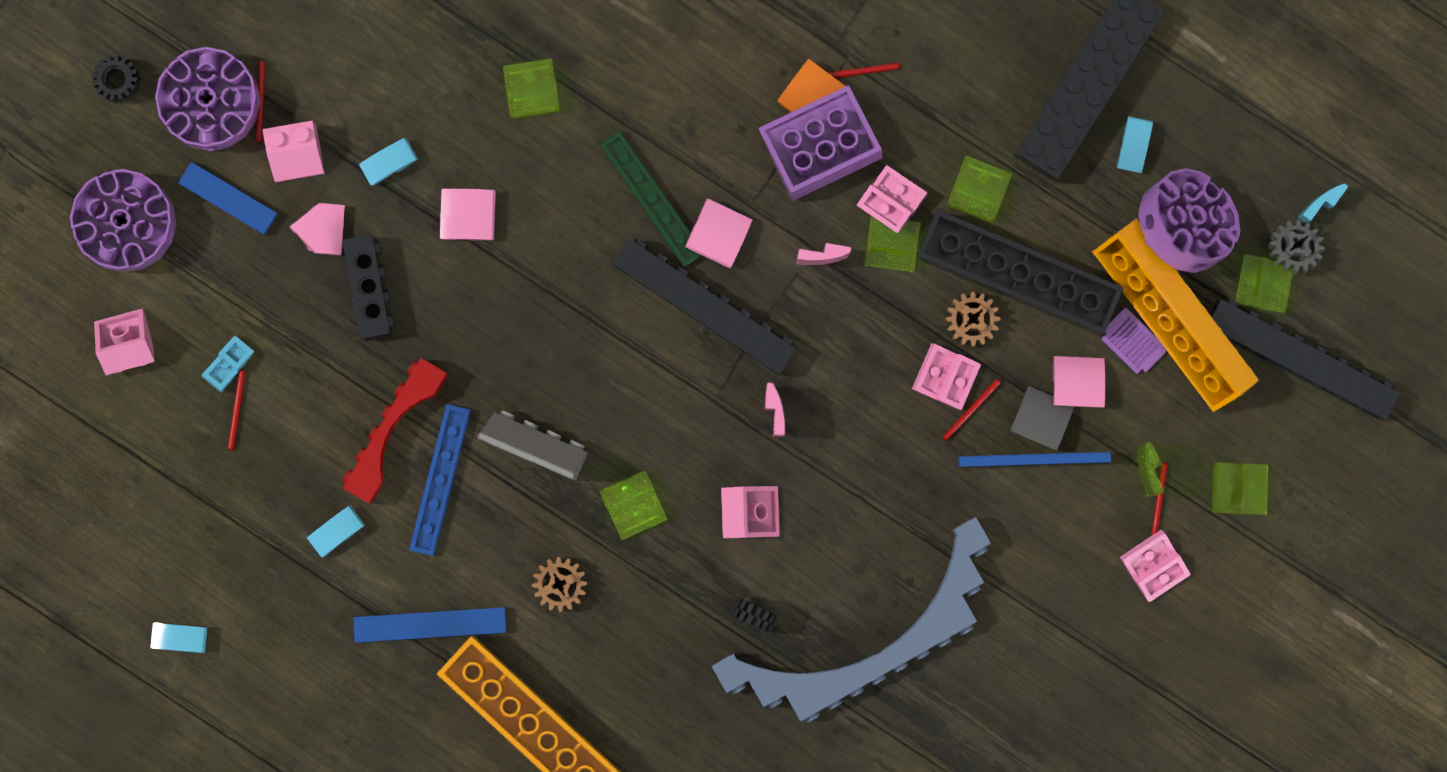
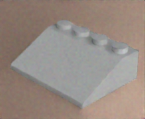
[478,410,588,480]

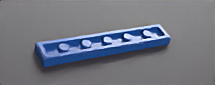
[409,404,471,556]
[957,452,1111,467]
[353,607,507,643]

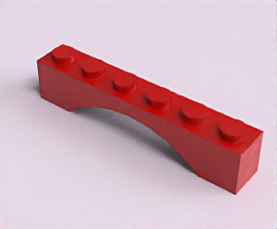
[342,358,449,504]

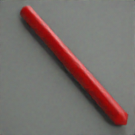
[256,60,265,142]
[828,63,901,78]
[228,368,245,452]
[943,379,1001,441]
[1151,461,1168,536]

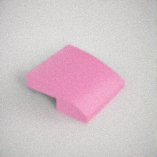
[857,165,928,233]
[440,189,495,241]
[685,198,752,268]
[796,243,851,265]
[912,343,981,410]
[1053,356,1105,408]
[765,383,785,437]
[1120,530,1191,602]

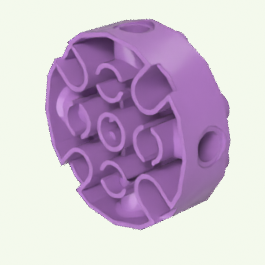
[155,47,261,151]
[1138,168,1240,273]
[70,169,176,272]

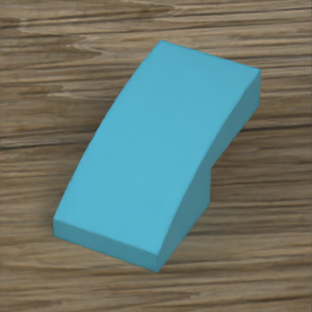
[1117,116,1153,173]
[359,138,418,186]
[1298,183,1348,223]
[202,336,254,392]
[307,505,365,558]
[151,623,207,653]

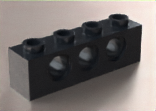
[342,234,395,340]

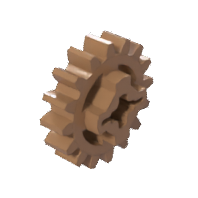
[945,292,1000,347]
[532,557,587,612]

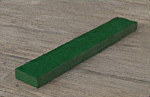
[599,131,703,268]

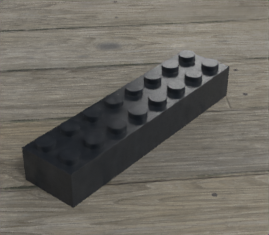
[1012,0,1164,183]
[916,210,1123,336]

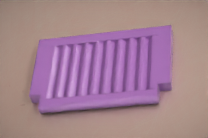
[1101,307,1167,374]

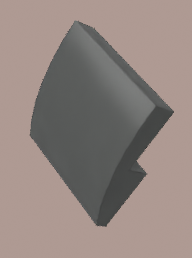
[1010,386,1074,451]

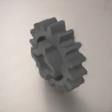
[1268,220,1325,275]

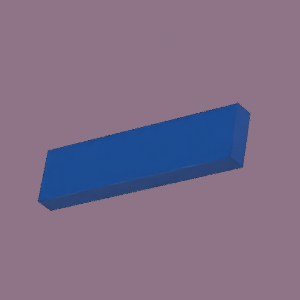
[178,162,278,235]

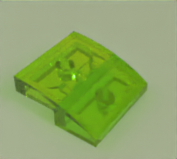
[503,58,560,119]
[947,156,1012,223]
[864,215,921,272]
[1235,254,1293,314]
[1138,441,1165,497]
[1212,462,1268,515]
[600,470,668,540]

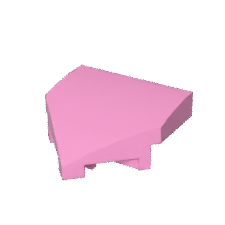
[290,203,345,256]

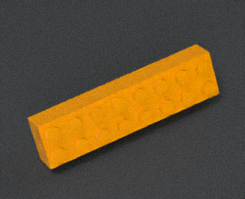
[1092,218,1259,412]
[437,635,622,772]

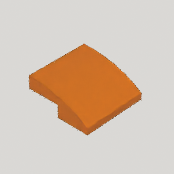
[777,59,846,112]

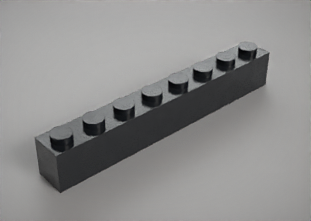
[612,238,796,376]
[1210,298,1400,421]

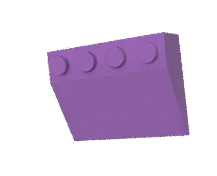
[759,85,882,201]

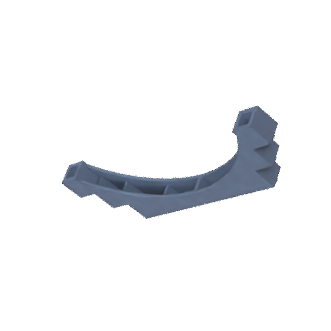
[711,517,991,723]

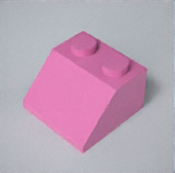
[263,121,325,182]
[94,308,155,375]
[721,486,780,538]

